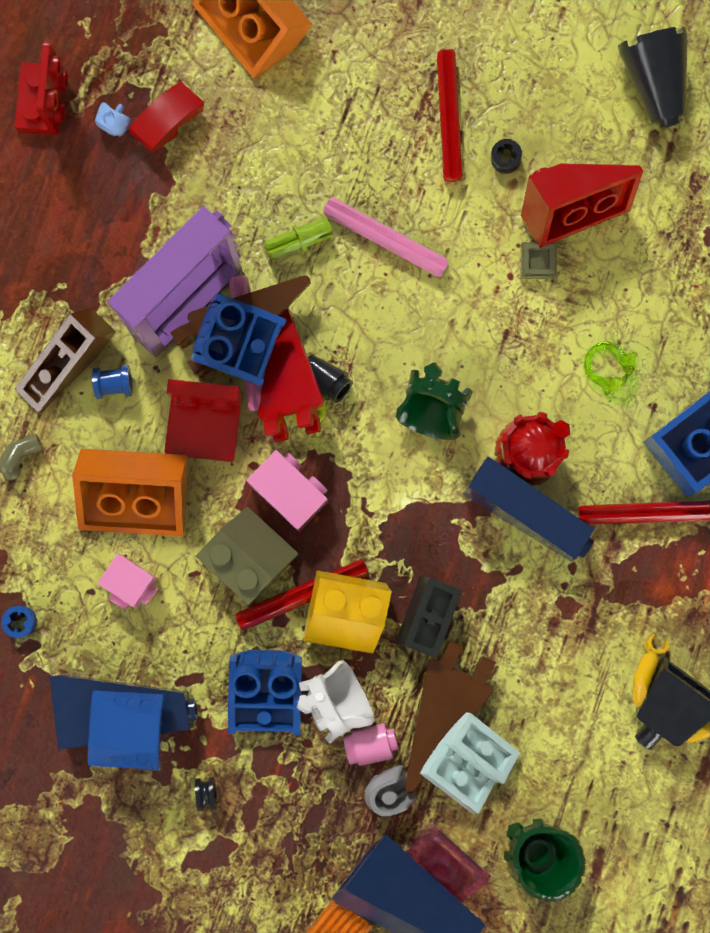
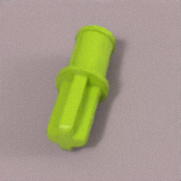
[264,217,333,259]

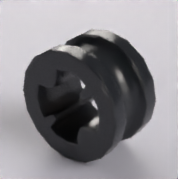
[491,139,522,174]
[195,777,217,812]

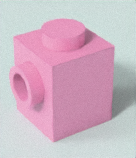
[97,554,158,610]

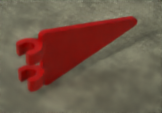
[258,307,324,443]

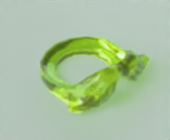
[583,342,637,396]

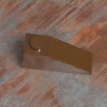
[15,308,116,413]

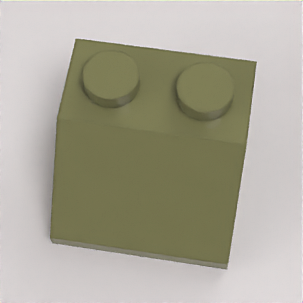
[195,507,299,606]

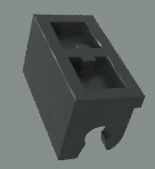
[395,576,462,658]

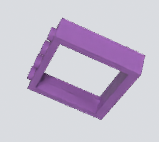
[107,206,243,358]

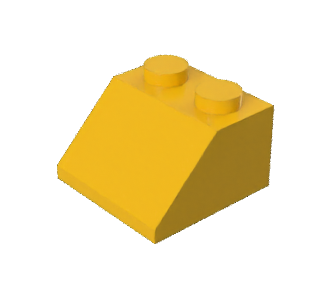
[303,571,392,654]

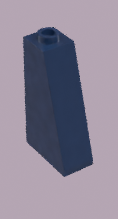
[463,456,594,562]
[49,674,198,750]
[331,834,485,933]

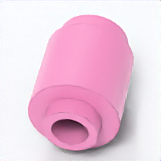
[344,723,399,766]

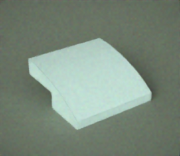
[420,712,520,814]

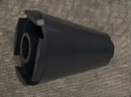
[618,26,688,129]

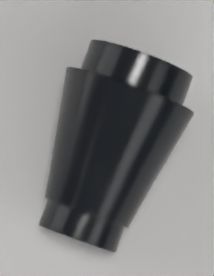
[308,354,353,403]

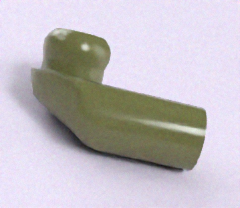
[0,434,43,481]

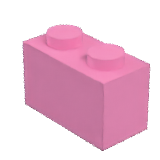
[246,450,328,532]

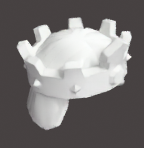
[297,660,375,744]

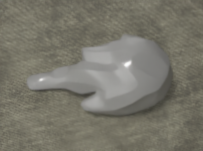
[365,765,417,816]

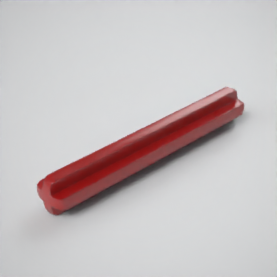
[437,49,462,182]
[577,501,710,525]
[235,560,369,630]

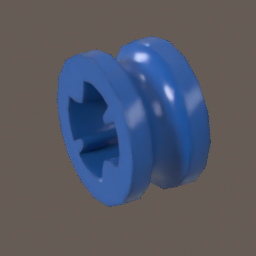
[1,606,37,638]

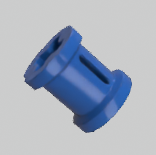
[92,365,133,399]

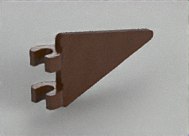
[170,275,311,378]
[405,640,496,792]

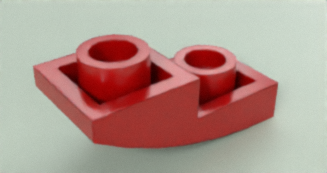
[129,81,204,153]

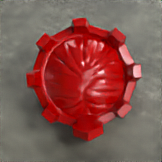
[494,412,570,486]

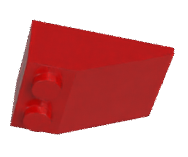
[521,163,643,248]

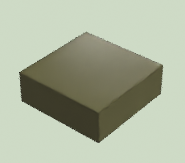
[520,242,556,279]

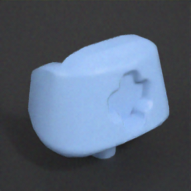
[95,102,132,137]

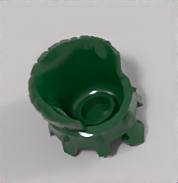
[395,362,473,440]
[504,819,586,902]

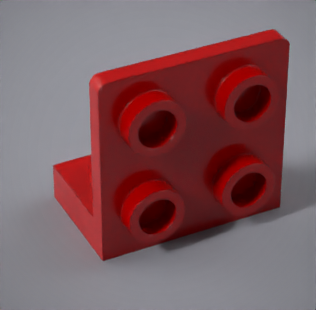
[14,43,69,135]
[164,379,243,462]

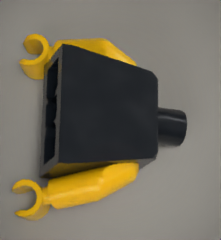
[632,634,710,750]

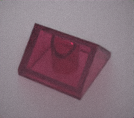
[405,819,491,903]

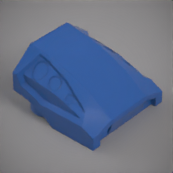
[191,293,286,386]
[228,650,302,735]
[88,690,165,771]

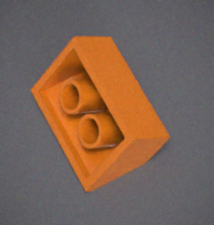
[191,0,313,78]
[72,449,188,536]

